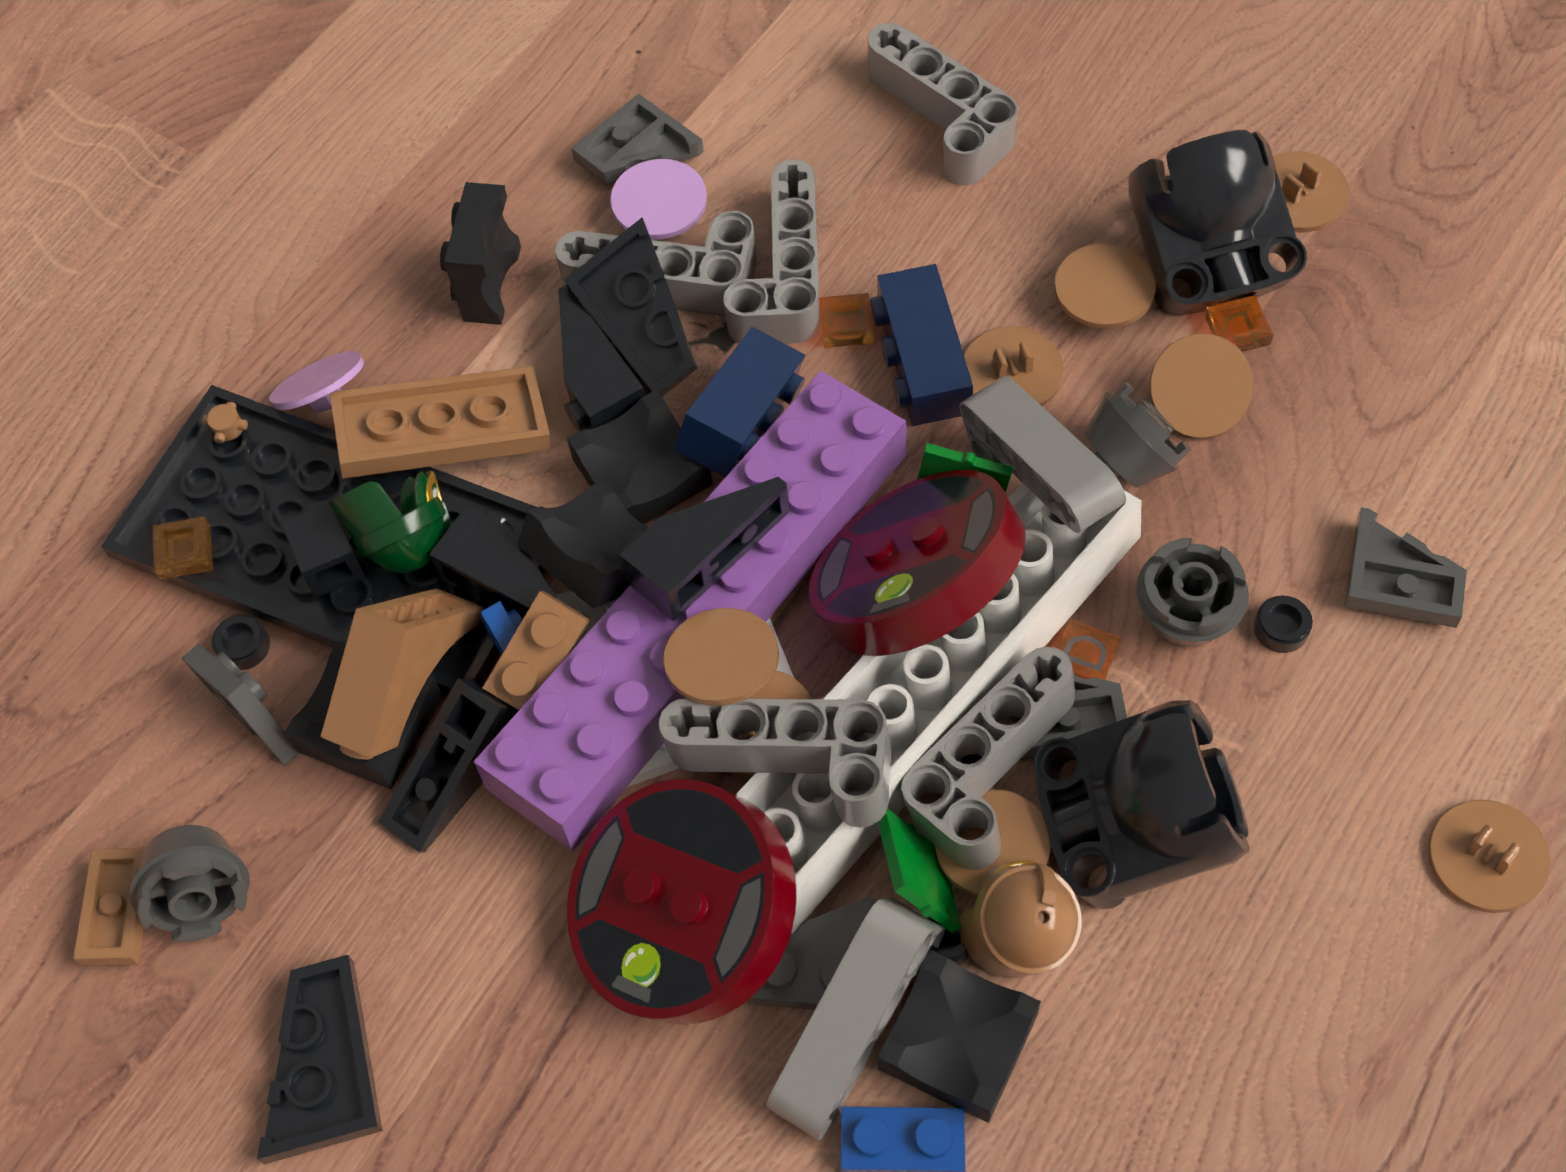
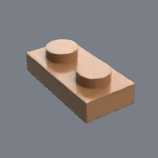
[483,591,591,710]
[73,848,145,966]

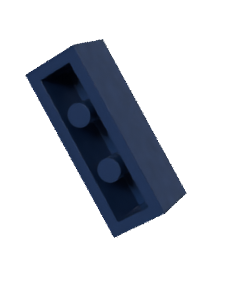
[870,264,973,426]
[674,327,806,478]

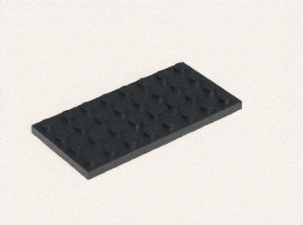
[101,385,546,695]

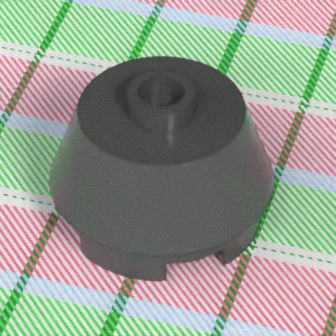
[1084,381,1191,488]
[1136,538,1249,647]
[129,825,250,941]

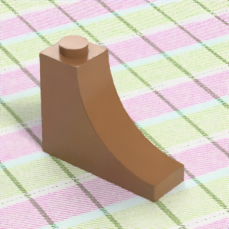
[321,588,483,760]

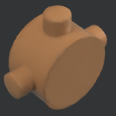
[203,402,248,443]

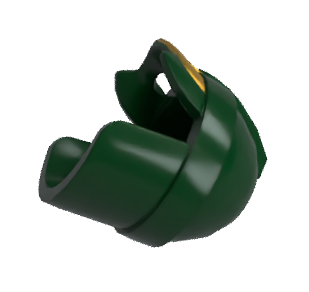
[328,471,450,573]

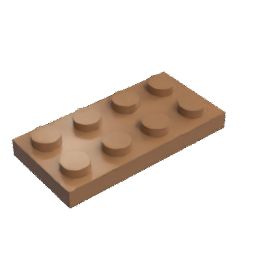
[330,366,551,479]

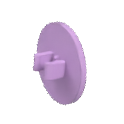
[611,159,707,239]
[269,351,364,414]

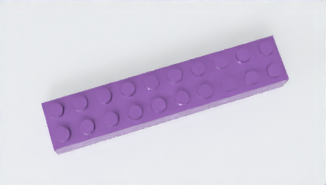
[474,371,906,851]

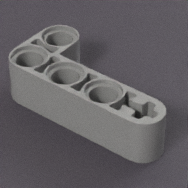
[868,23,1018,186]
[723,159,820,344]
[555,211,757,315]
[959,375,1126,533]
[901,647,1075,870]
[659,698,892,828]
[766,898,945,1141]

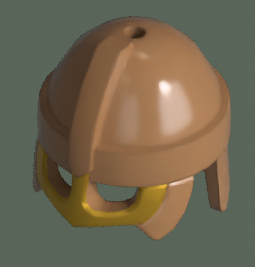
[959,861,1082,978]

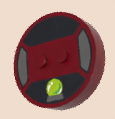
[809,470,1026,656]
[567,779,797,1025]

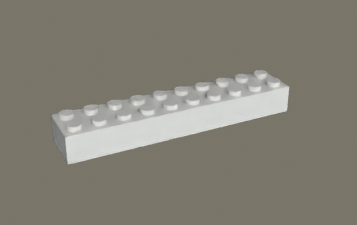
[736,483,1142,934]

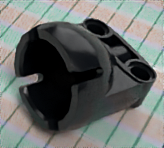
[1128,130,1307,316]
[1034,700,1250,909]

